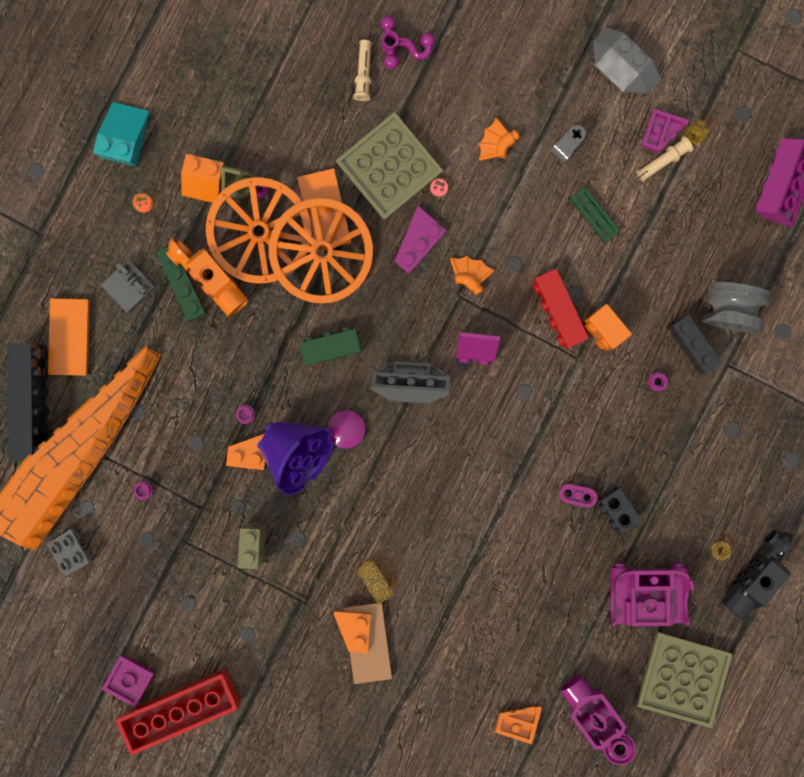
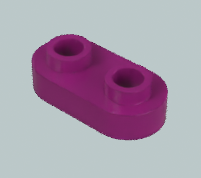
[558,483,597,507]

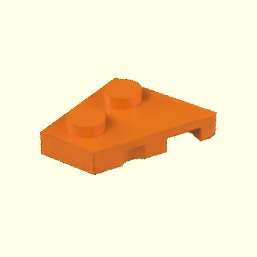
[494,706,542,744]

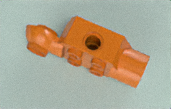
[166,238,249,317]

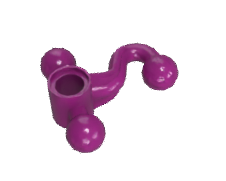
[381,16,435,70]

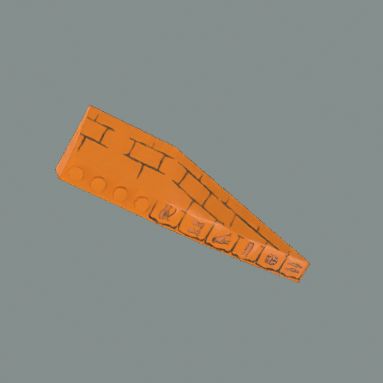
[0,346,161,551]

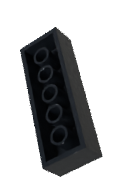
[7,343,49,461]

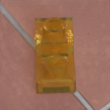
[356,560,394,605]

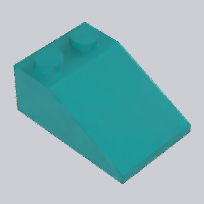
[93,102,150,167]

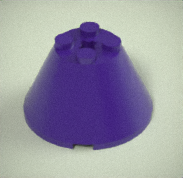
[257,421,334,495]

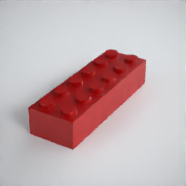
[115,667,242,756]

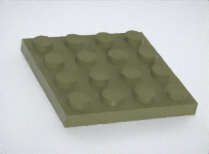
[336,112,443,221]
[636,631,733,728]

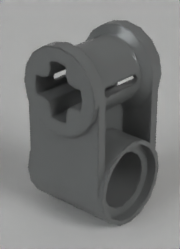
[550,125,586,163]

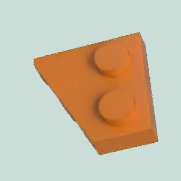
[226,434,266,470]
[334,610,371,653]

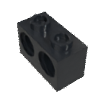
[598,487,642,533]

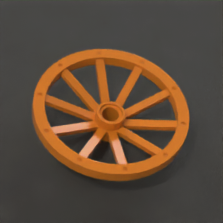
[206,177,311,283]
[269,198,373,303]

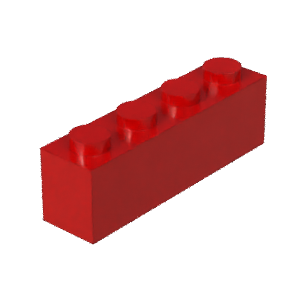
[532,269,589,349]

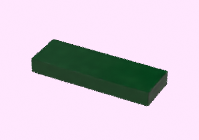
[569,187,620,244]

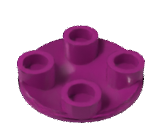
[327,410,365,448]

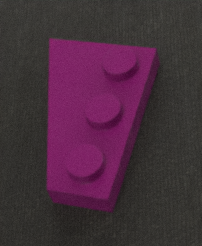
[395,206,447,274]

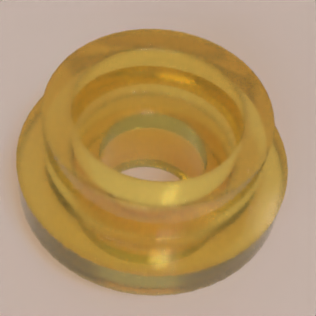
[711,541,731,560]

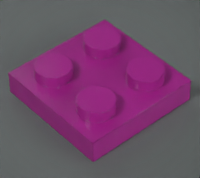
[102,654,155,708]

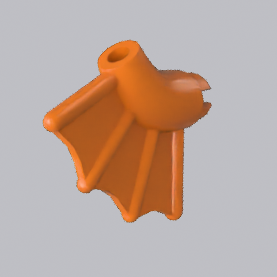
[478,118,520,161]
[450,255,494,295]

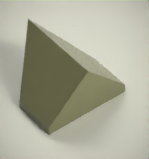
[221,166,260,204]

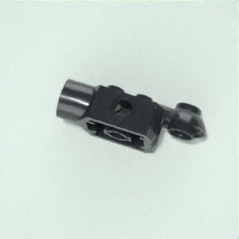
[721,530,793,620]

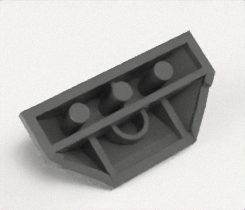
[593,27,662,94]
[371,361,450,403]

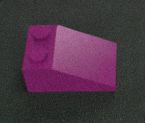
[455,332,500,365]

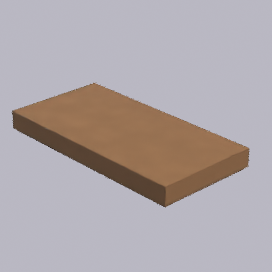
[344,602,392,684]

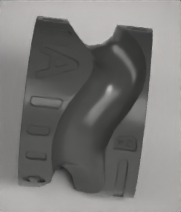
[702,282,770,333]

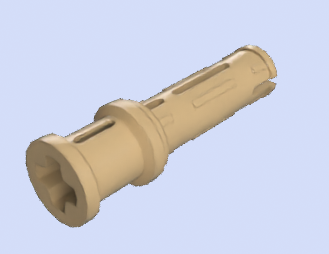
[353,40,372,101]
[636,136,694,182]

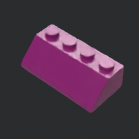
[756,138,804,227]

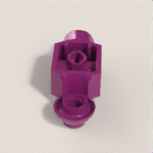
[560,674,636,765]

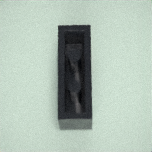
[667,315,722,374]

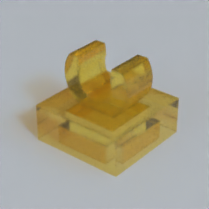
[682,119,709,146]

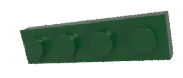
[156,247,206,322]

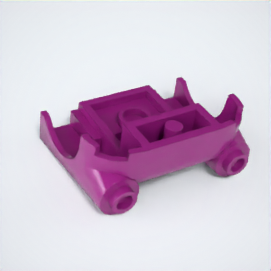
[609,562,694,626]

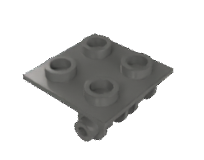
[101,259,155,313]
[47,528,93,576]

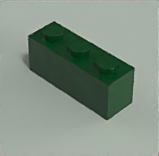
[299,327,362,366]

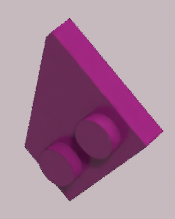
[640,109,689,153]

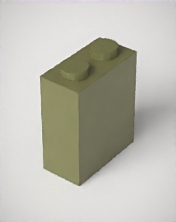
[238,522,267,569]

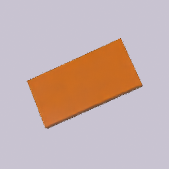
[297,169,352,252]
[48,299,90,376]

